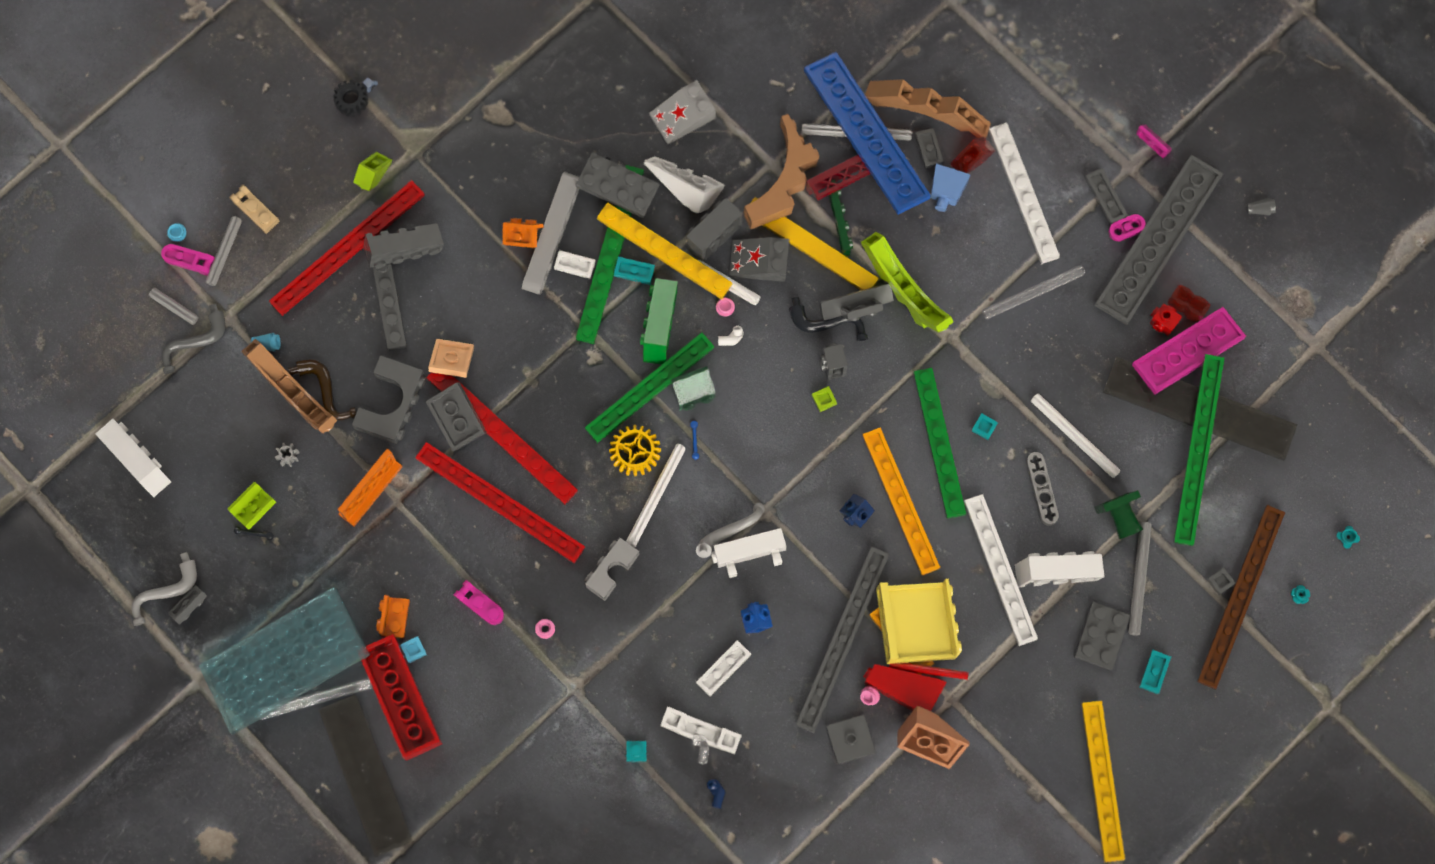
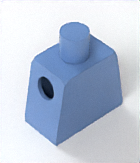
[931,164,970,212]

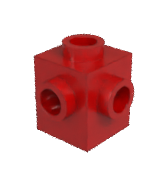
[1150,304,1182,336]

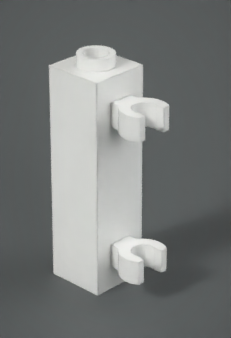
[711,528,786,578]

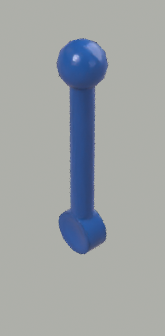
[690,421,699,460]

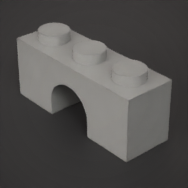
[585,538,639,601]

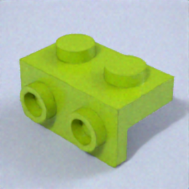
[228,482,276,530]

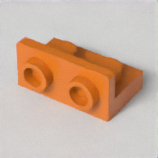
[503,218,543,248]
[376,595,410,639]

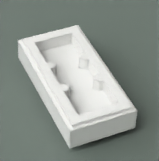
[554,250,596,279]

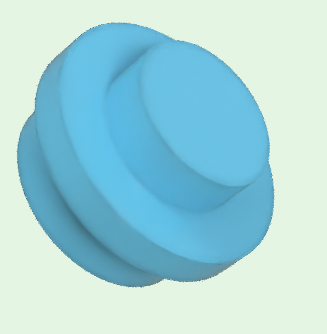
[167,223,187,242]

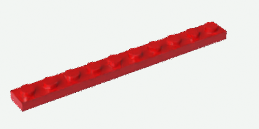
[269,180,425,316]
[426,372,578,505]
[415,442,585,564]

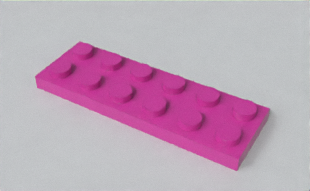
[1132,307,1246,394]

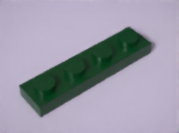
[828,180,853,256]

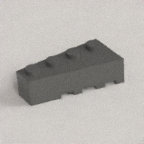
[363,223,444,268]

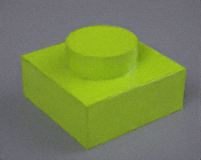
[811,386,837,412]

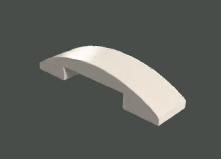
[660,707,741,754]

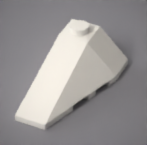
[644,157,725,213]

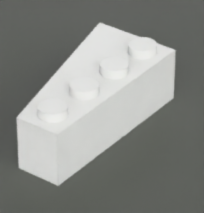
[95,419,171,497]

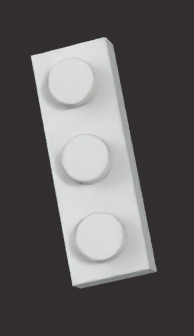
[696,640,751,696]

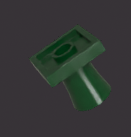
[1094,490,1144,539]

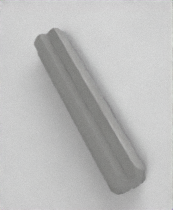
[149,288,199,325]

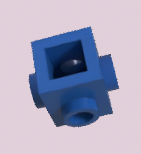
[741,602,773,633]

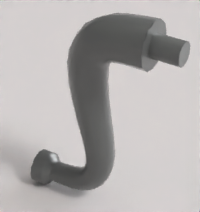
[162,304,225,374]

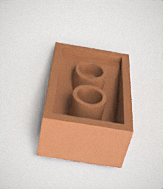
[897,706,969,769]

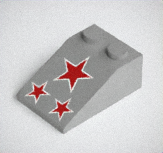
[649,80,716,145]

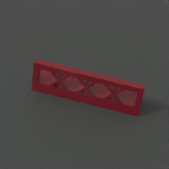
[806,155,871,201]

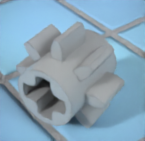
[275,443,300,467]

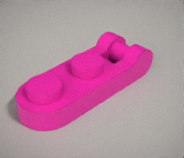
[161,244,215,276]
[453,580,504,625]

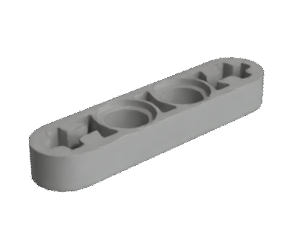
[1026,452,1059,526]

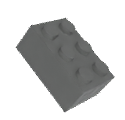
[686,198,742,262]

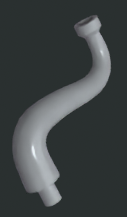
[696,503,765,558]
[132,552,197,626]

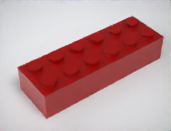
[357,634,442,761]

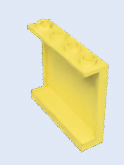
[876,579,962,664]

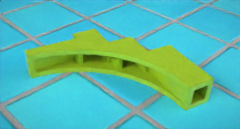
[861,232,954,333]

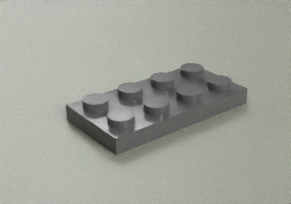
[576,153,660,219]

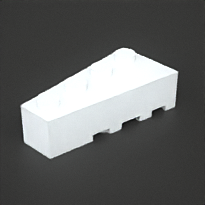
[1015,551,1104,587]

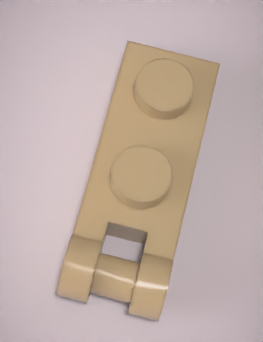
[229,185,280,234]

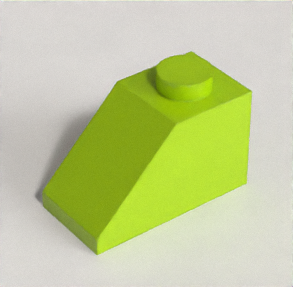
[353,152,392,191]

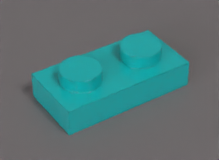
[614,257,655,285]
[1139,650,1171,694]

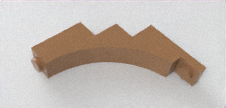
[865,80,991,140]

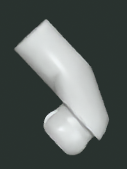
[718,326,744,346]

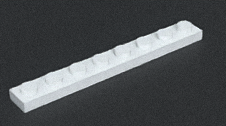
[989,123,1060,264]
[964,494,1038,646]

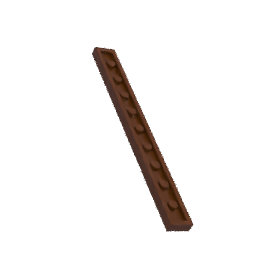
[1197,505,1285,689]

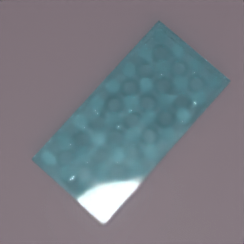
[199,587,369,735]

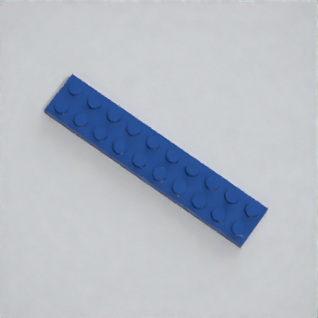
[804,52,931,215]

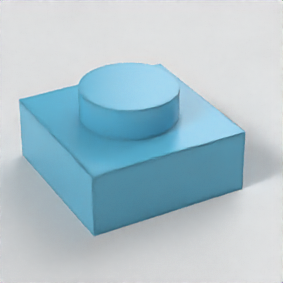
[400,636,427,663]

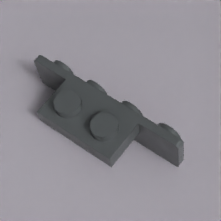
[820,283,893,321]

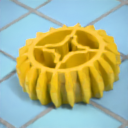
[609,425,661,477]

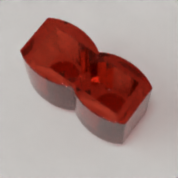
[1168,285,1211,323]

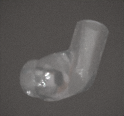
[693,734,709,764]

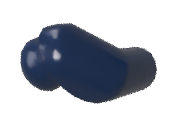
[707,779,725,809]

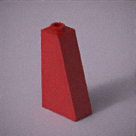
[864,664,947,711]

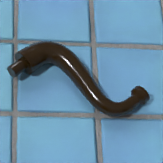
[288,360,356,420]

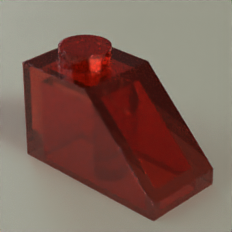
[950,136,996,174]

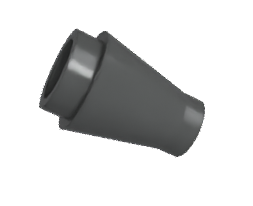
[1248,197,1276,216]

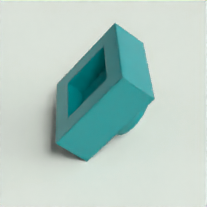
[972,413,998,440]
[627,741,647,762]

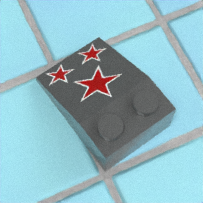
[729,237,789,282]

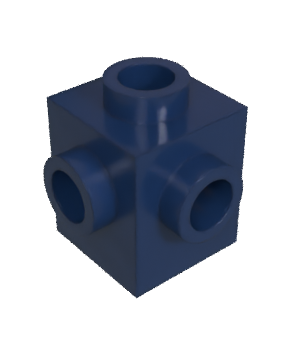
[840,494,875,528]

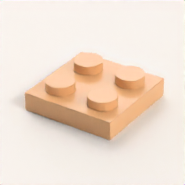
[429,339,474,378]

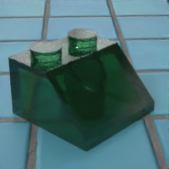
[671,366,715,410]

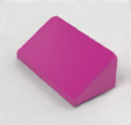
[1136,125,1172,158]

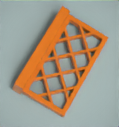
[338,449,402,527]

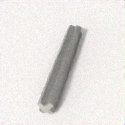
[205,216,242,286]

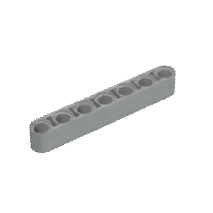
[522,172,579,295]

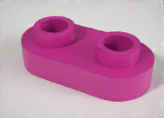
[1108,214,1145,242]

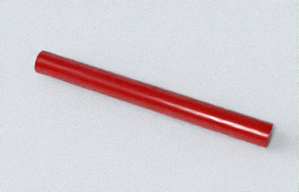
[889,663,969,680]

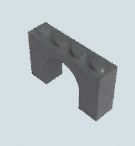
[352,355,426,445]

